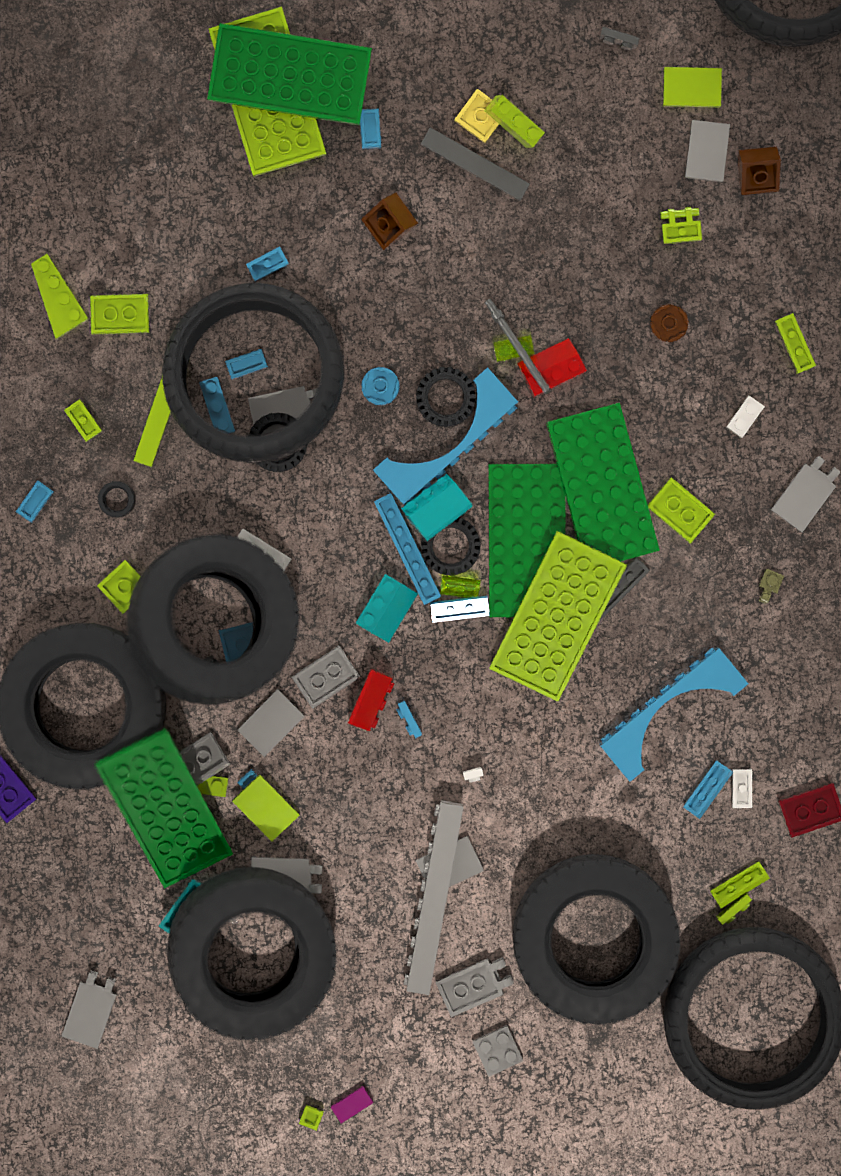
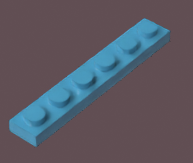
[374,493,441,605]

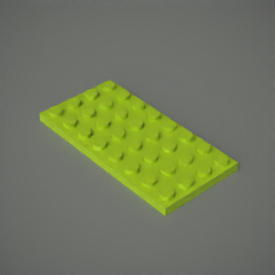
[209,7,327,177]
[489,531,627,702]

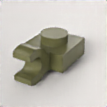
[758,569,784,604]

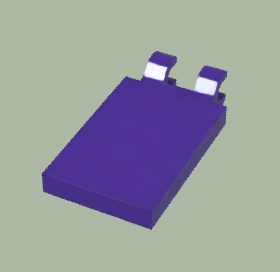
[0,754,37,823]

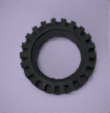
[416,367,476,428]
[248,412,308,472]
[421,517,481,576]

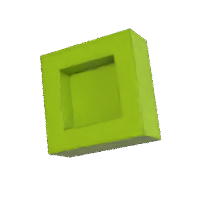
[299,1104,324,1131]

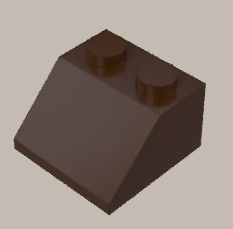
[738,146,781,195]
[361,193,419,250]

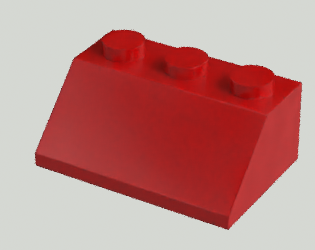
[517,338,587,398]
[348,669,394,731]

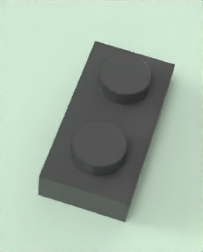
[599,27,640,50]

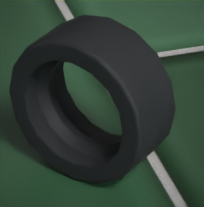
[98,481,136,518]

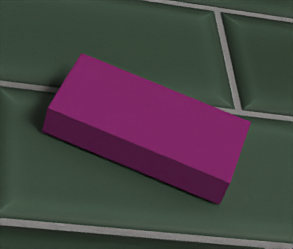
[331,1086,373,1124]

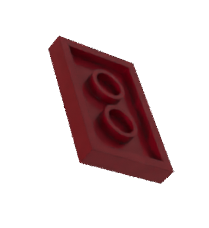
[778,783,841,838]

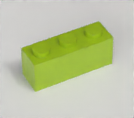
[484,95,545,148]

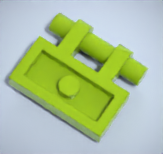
[660,207,702,244]

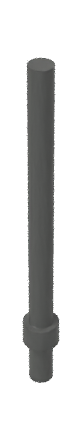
[485,299,551,394]

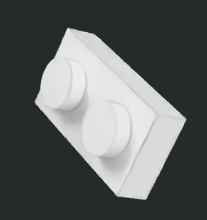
[726,396,765,438]
[732,769,752,808]

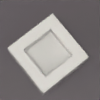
[463,767,484,783]

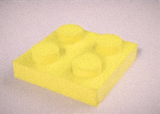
[454,89,499,143]

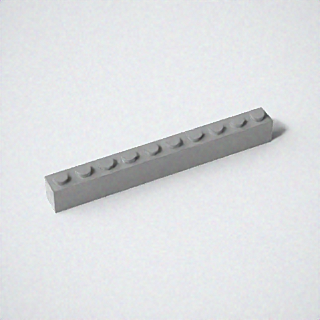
[404,800,464,995]

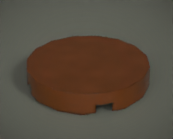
[650,304,689,343]

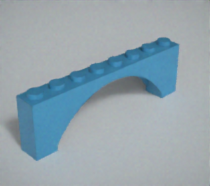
[373,367,518,505]
[599,647,748,782]

